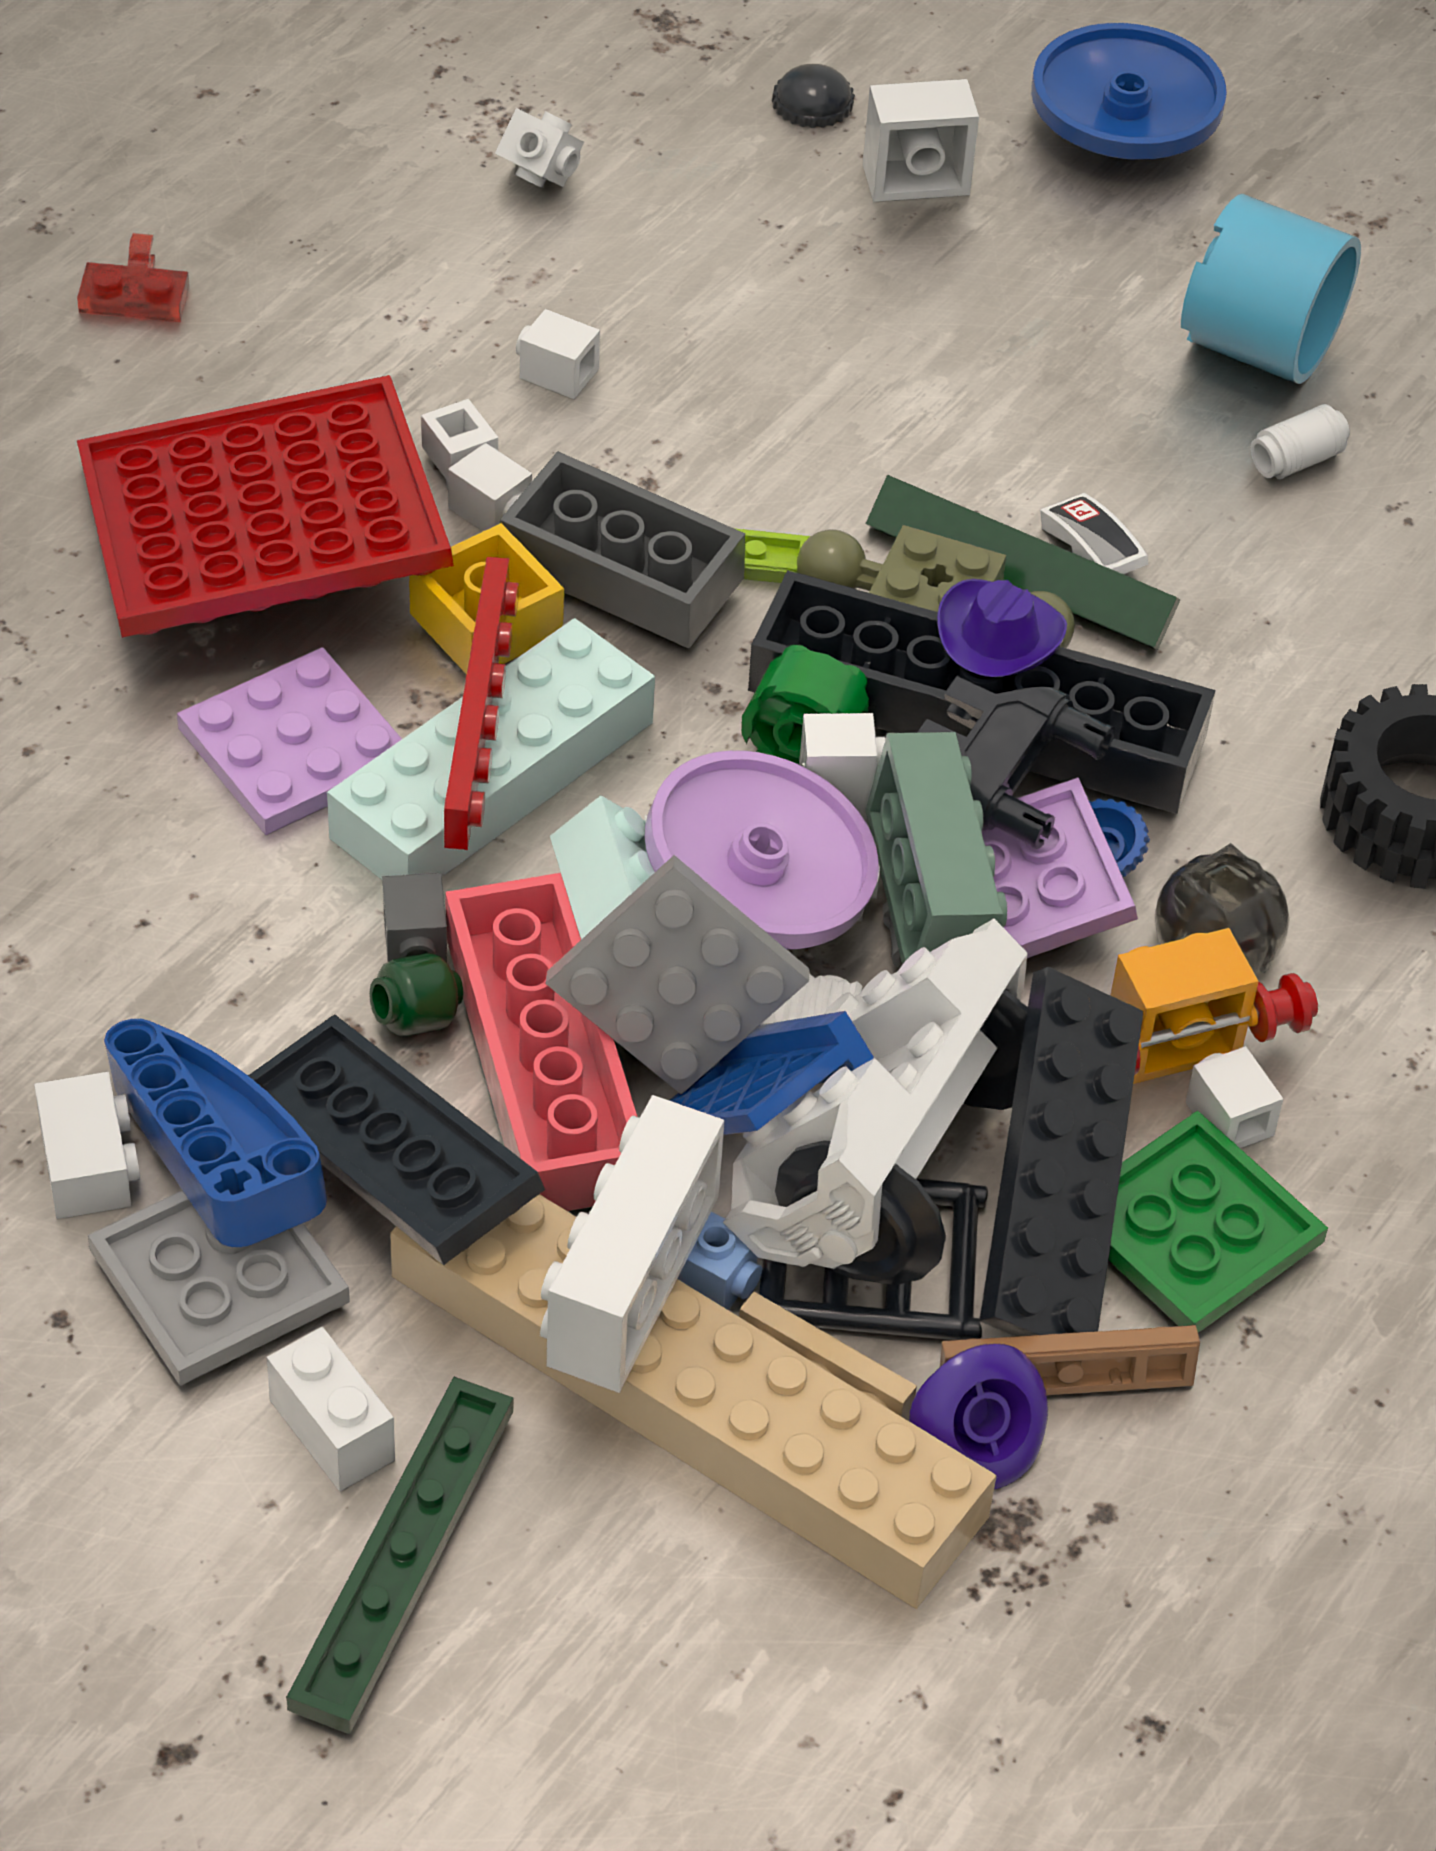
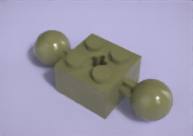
[797,525,1075,648]

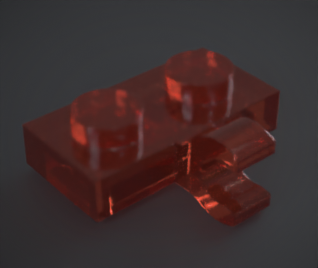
[77,233,190,322]

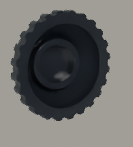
[771,64,855,128]

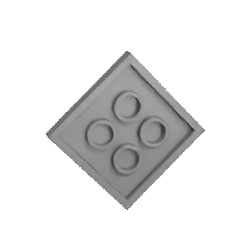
[545,855,809,1094]
[88,1190,350,1386]

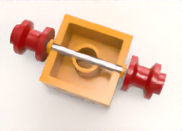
[1110,928,1318,1084]

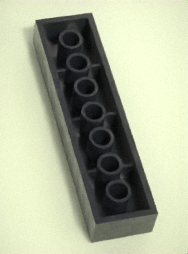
[748,570,1216,814]

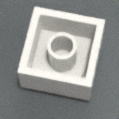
[863,79,979,202]

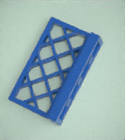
[669,1011,874,1135]

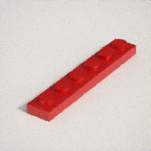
[444,557,519,850]

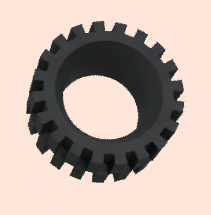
[1320,684,1436,889]

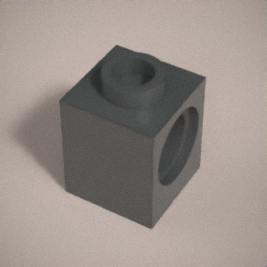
[382,873,447,963]

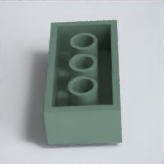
[865,732,1007,965]

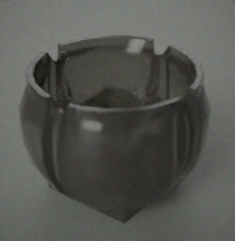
[1154,843,1290,974]

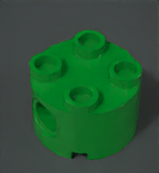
[741,645,869,765]

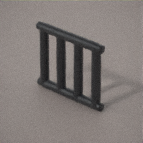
[759,1178,988,1340]

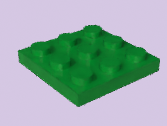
[1108,1110,1328,1333]

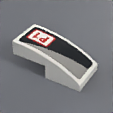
[1040,493,1148,574]

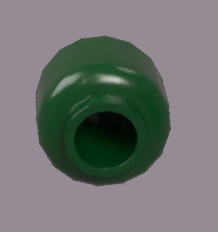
[369,953,464,1037]

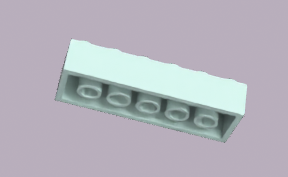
[327,618,655,880]

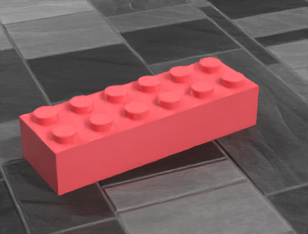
[445,873,638,1211]

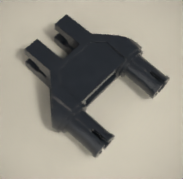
[917,676,1116,849]

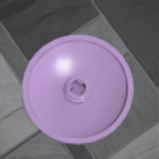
[645,751,879,949]

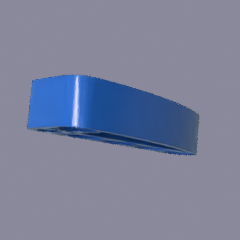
[104,1019,327,1247]

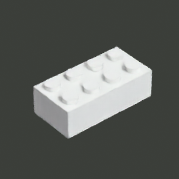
[540,1095,724,1393]

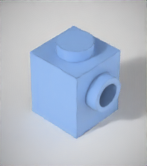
[677,1211,762,1310]

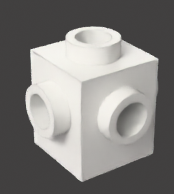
[495,108,584,188]

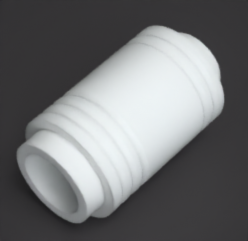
[1251,404,1350,479]

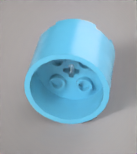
[1181,194,1361,384]

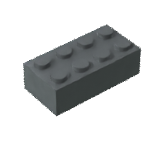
[500,451,746,648]

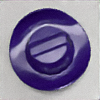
[937,579,1067,677]
[909,1344,1048,1490]

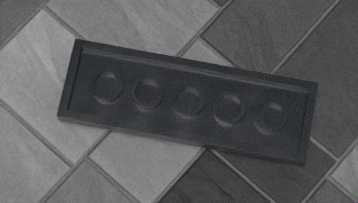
[979,967,1143,1337]
[248,1014,545,1265]

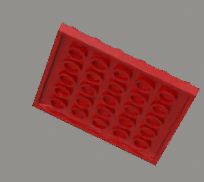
[77,375,454,638]

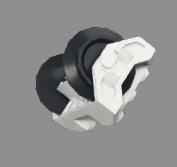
[723,919,1028,1285]

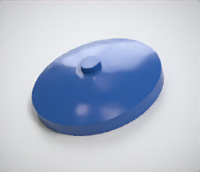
[1031,23,1227,159]

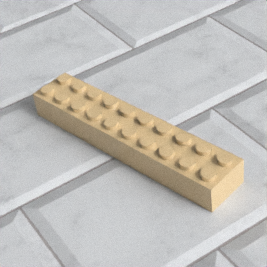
[390,1194,997,1609]

